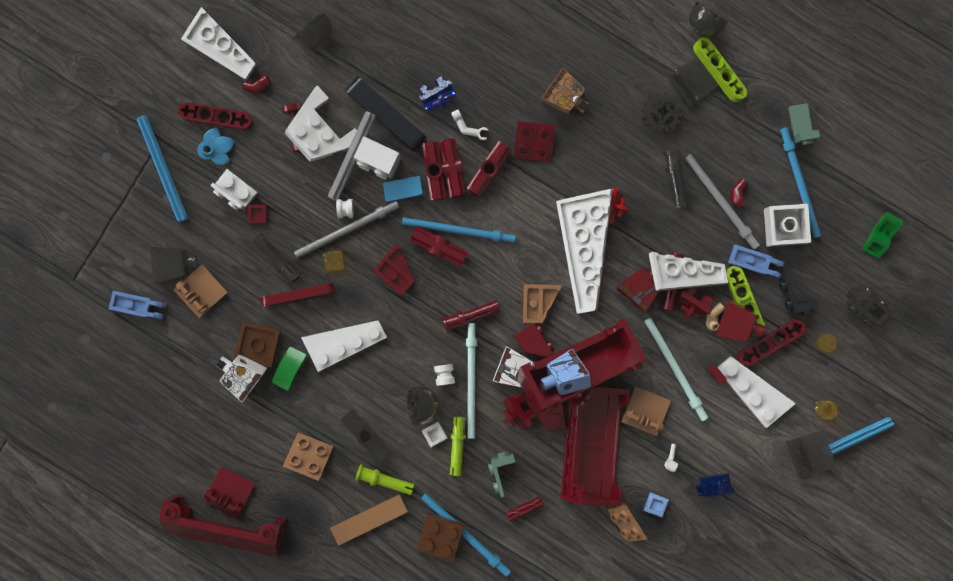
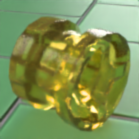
[814,400,838,420]

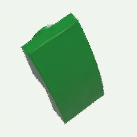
[271,347,307,392]

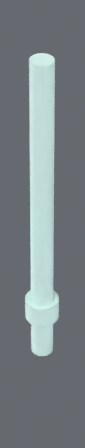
[644,318,708,421]
[466,323,477,439]

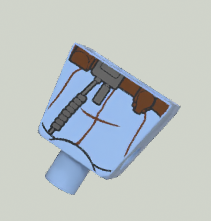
[540,349,591,395]

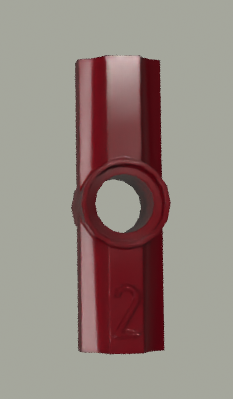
[439,138,466,198]
[422,141,447,201]
[466,141,512,198]
[409,226,468,267]

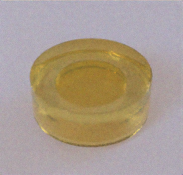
[816,334,837,353]

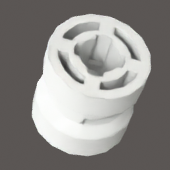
[434,364,455,386]

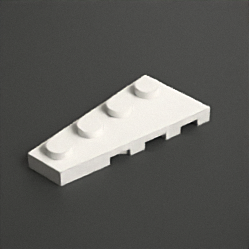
[301,320,387,372]

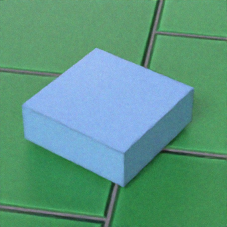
[643,492,669,518]

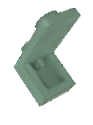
[788,104,820,146]
[488,451,515,498]

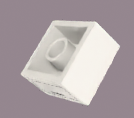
[354,136,401,180]
[764,204,811,247]

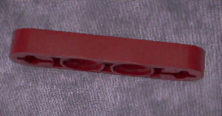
[178,102,253,130]
[260,283,335,307]
[737,319,806,366]

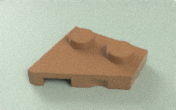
[523,284,561,323]

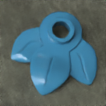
[197,128,235,165]

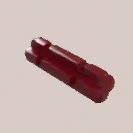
[507,497,543,521]

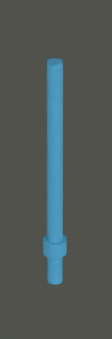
[780,127,821,238]
[402,217,516,243]
[421,493,511,577]

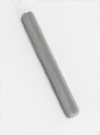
[328,111,376,201]

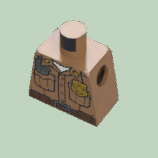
[541,68,589,114]

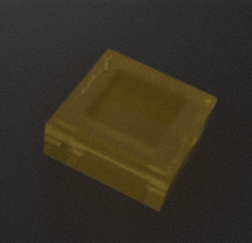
[323,250,345,272]

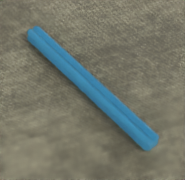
[137,115,188,222]

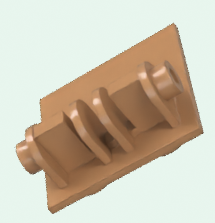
[174,264,228,318]
[621,386,671,436]
[282,433,333,481]
[607,501,647,542]

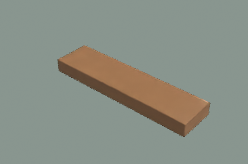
[330,494,408,546]

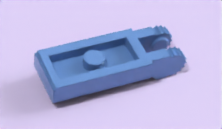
[728,245,785,278]
[109,291,166,319]

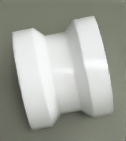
[336,199,354,219]

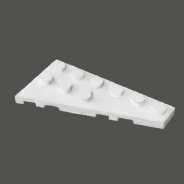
[556,189,613,314]

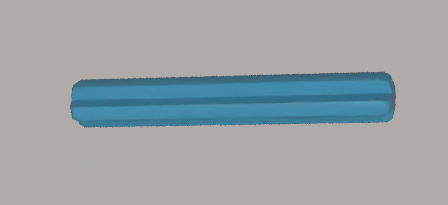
[821,417,894,457]

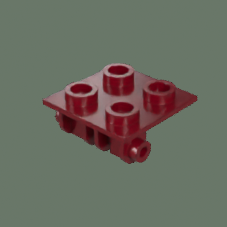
[513,121,556,162]
[204,466,255,518]

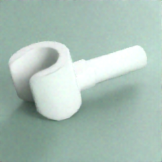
[664,444,678,472]

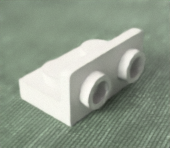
[211,169,258,211]

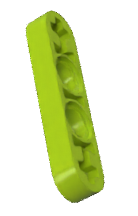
[693,37,747,103]
[726,266,765,336]

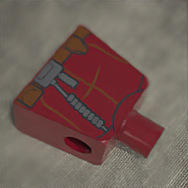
[616,268,659,312]

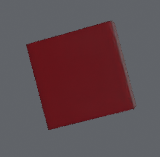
[247,205,268,225]
[706,364,727,384]

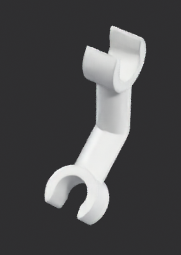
[452,110,488,140]

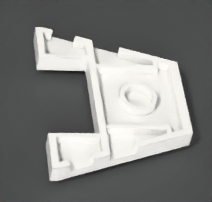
[285,85,357,162]

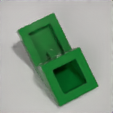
[862,212,904,259]

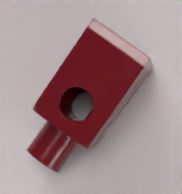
[716,299,766,341]

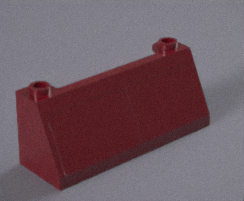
[515,318,647,414]
[560,386,630,506]
[159,494,287,557]

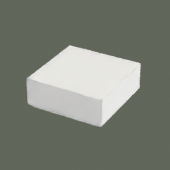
[422,421,448,447]

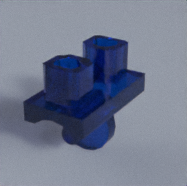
[419,76,455,109]
[696,473,735,497]

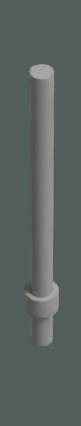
[684,154,760,249]
[294,201,400,258]

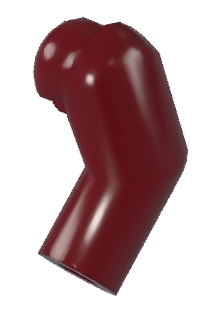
[243,75,271,94]
[730,178,748,208]

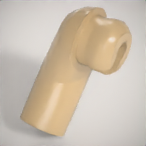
[706,303,725,331]

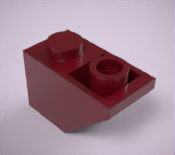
[513,323,555,357]

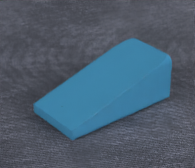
[383,176,423,202]

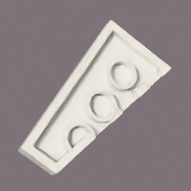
[181,7,257,81]
[649,252,728,291]
[717,357,796,428]

